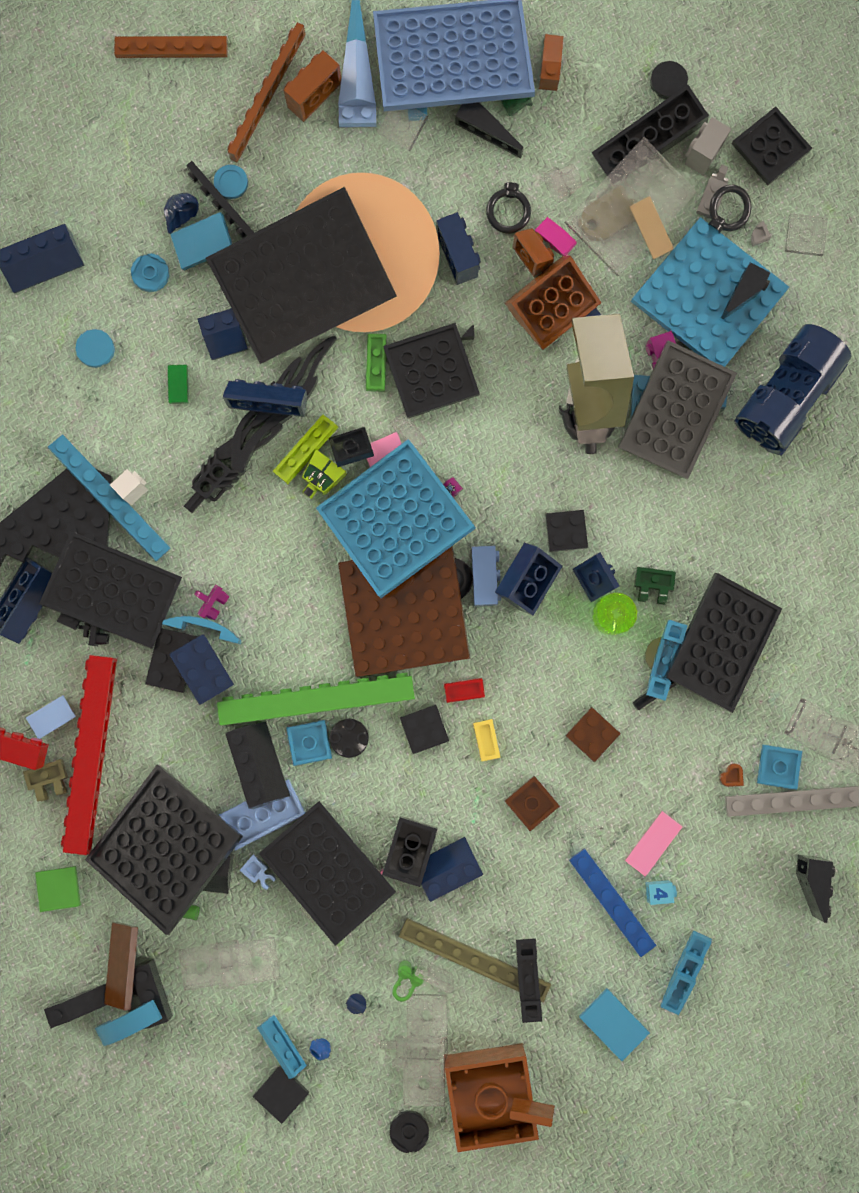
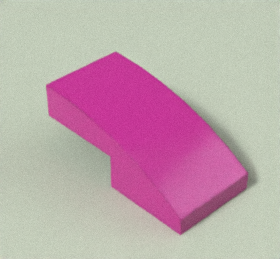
[535,217,577,256]

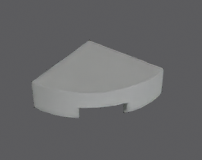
[751,221,771,247]

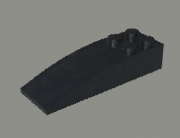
[591,84,709,184]

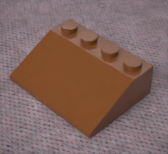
[505,256,602,350]

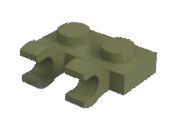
[23,759,68,802]

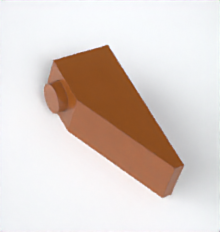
[539,34,564,91]

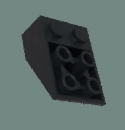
[796,854,835,923]

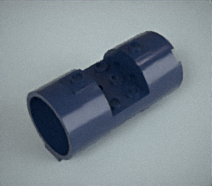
[734,324,852,456]

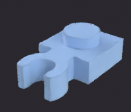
[240,854,276,890]

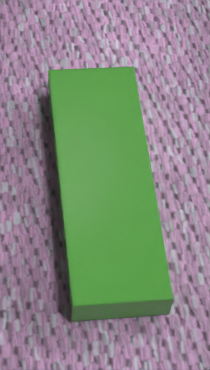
[366,334,387,392]

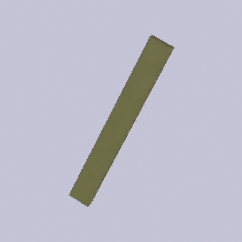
[399,918,551,1003]

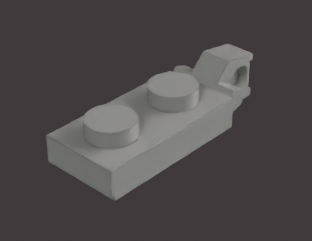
[696,164,729,219]

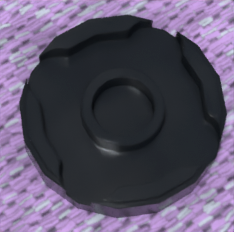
[650,61,688,99]
[389,1110,429,1153]

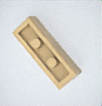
[630,196,674,260]

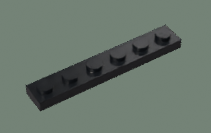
[186,161,254,239]

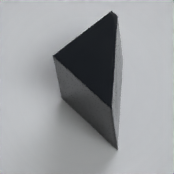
[461,325,474,340]

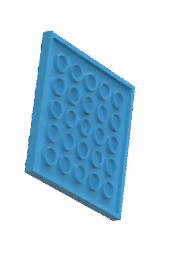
[630,217,789,367]
[316,439,476,598]

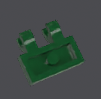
[634,567,676,605]

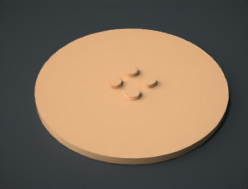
[295,173,440,332]

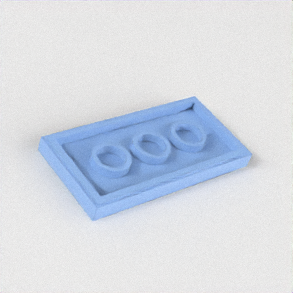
[219,779,306,851]

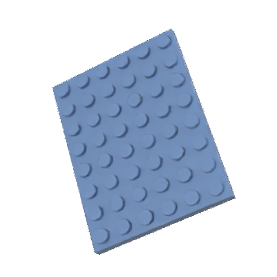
[373,0,535,112]

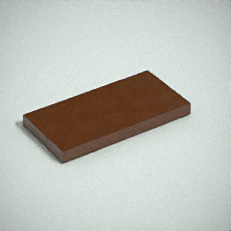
[104,922,138,1011]

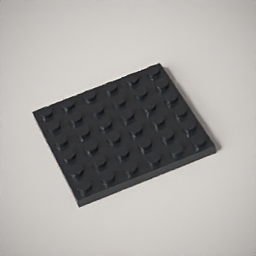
[85,764,243,935]

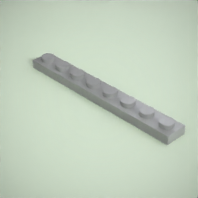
[725,786,859,817]

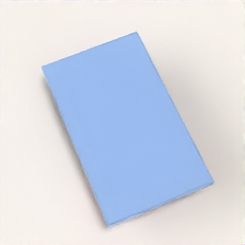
[26,695,76,739]

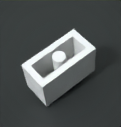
[110,469,148,506]

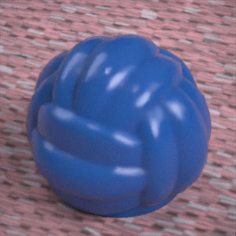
[309,1038,331,1061]

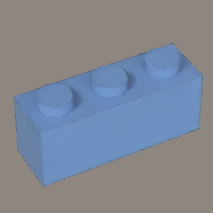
[471,546,501,606]

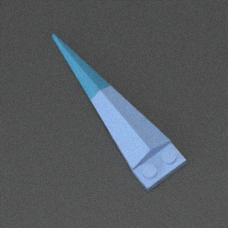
[338,0,377,127]

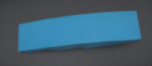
[660,930,712,1015]

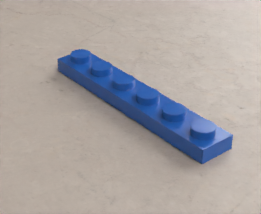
[569,848,657,957]

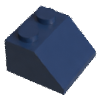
[197,308,248,360]

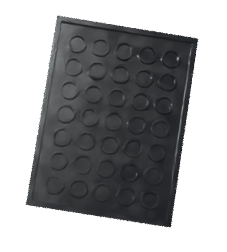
[206,187,397,364]

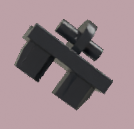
[78,623,110,647]

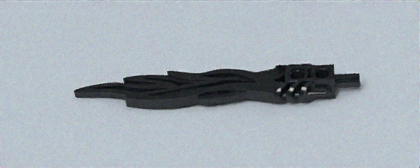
[183,336,337,513]

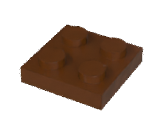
[565,707,621,762]
[504,776,560,831]

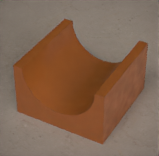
[444,1043,539,1153]

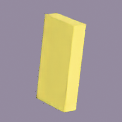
[473,719,501,762]

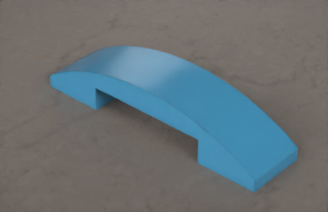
[162,616,241,644]
[646,620,688,701]
[95,1000,162,1046]

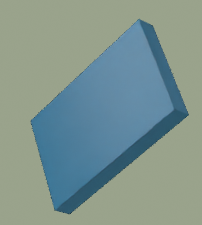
[170,212,232,270]
[579,988,650,1061]

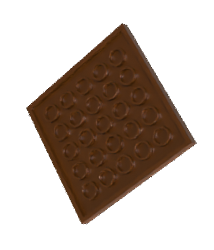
[338,546,471,677]

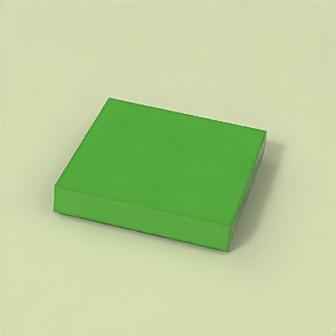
[35,866,81,912]

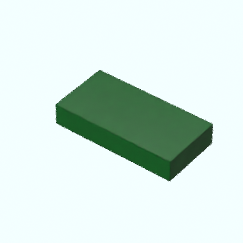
[168,364,189,404]

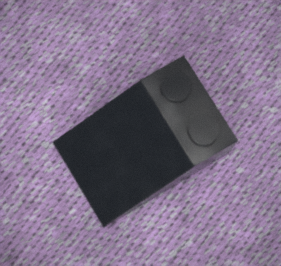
[382,816,438,887]

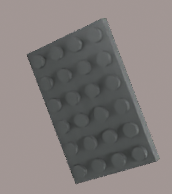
[618,340,737,479]

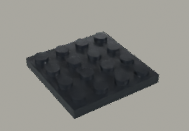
[383,323,480,419]

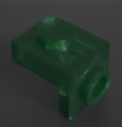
[501,97,533,117]

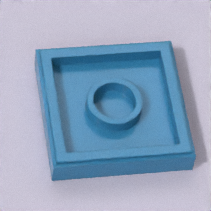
[286,720,332,766]
[757,745,802,790]

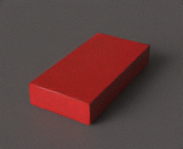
[444,678,485,703]

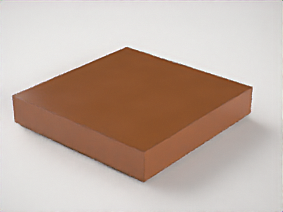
[510,1098,555,1127]

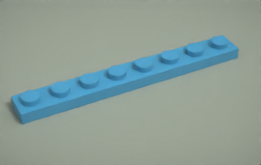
[48,434,171,562]

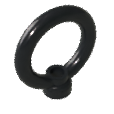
[486,182,531,234]
[708,184,752,234]

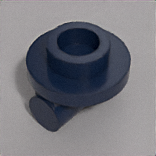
[345,993,366,1014]

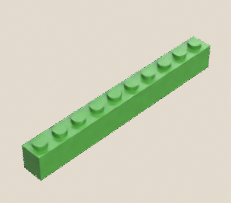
[217,673,415,726]

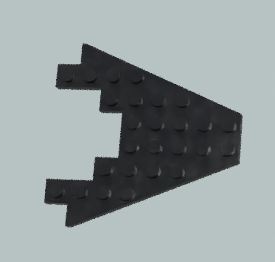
[0,468,113,631]

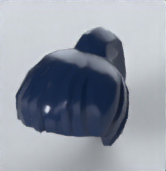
[164,193,199,234]

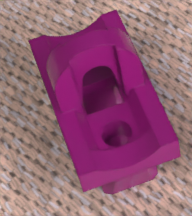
[194,584,229,620]

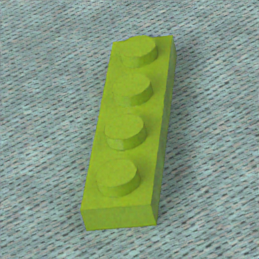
[273,414,338,484]

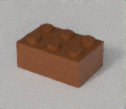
[283,50,342,122]

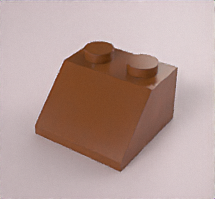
[512,228,554,277]

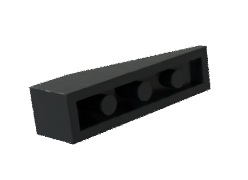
[455,102,524,158]

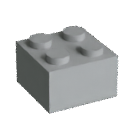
[685,117,731,176]

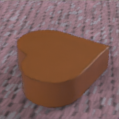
[719,763,744,787]

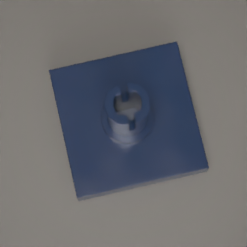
[572,552,620,602]

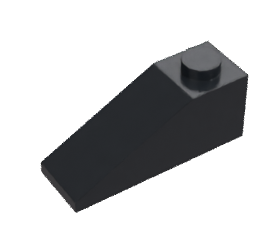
[721,262,771,319]
[44,984,106,1029]

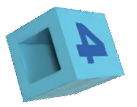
[645,880,677,905]

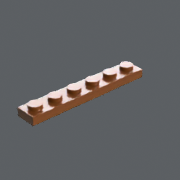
[114,36,228,58]

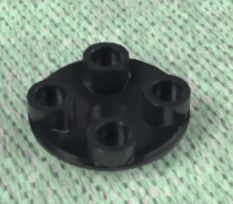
[329,718,369,758]

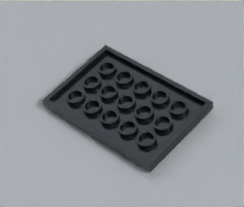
[39,531,182,649]
[664,573,782,713]
[259,801,396,946]

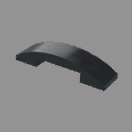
[516,938,543,1023]

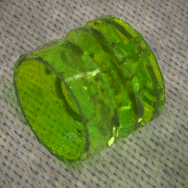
[592,593,638,635]

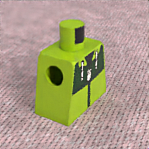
[302,450,347,499]

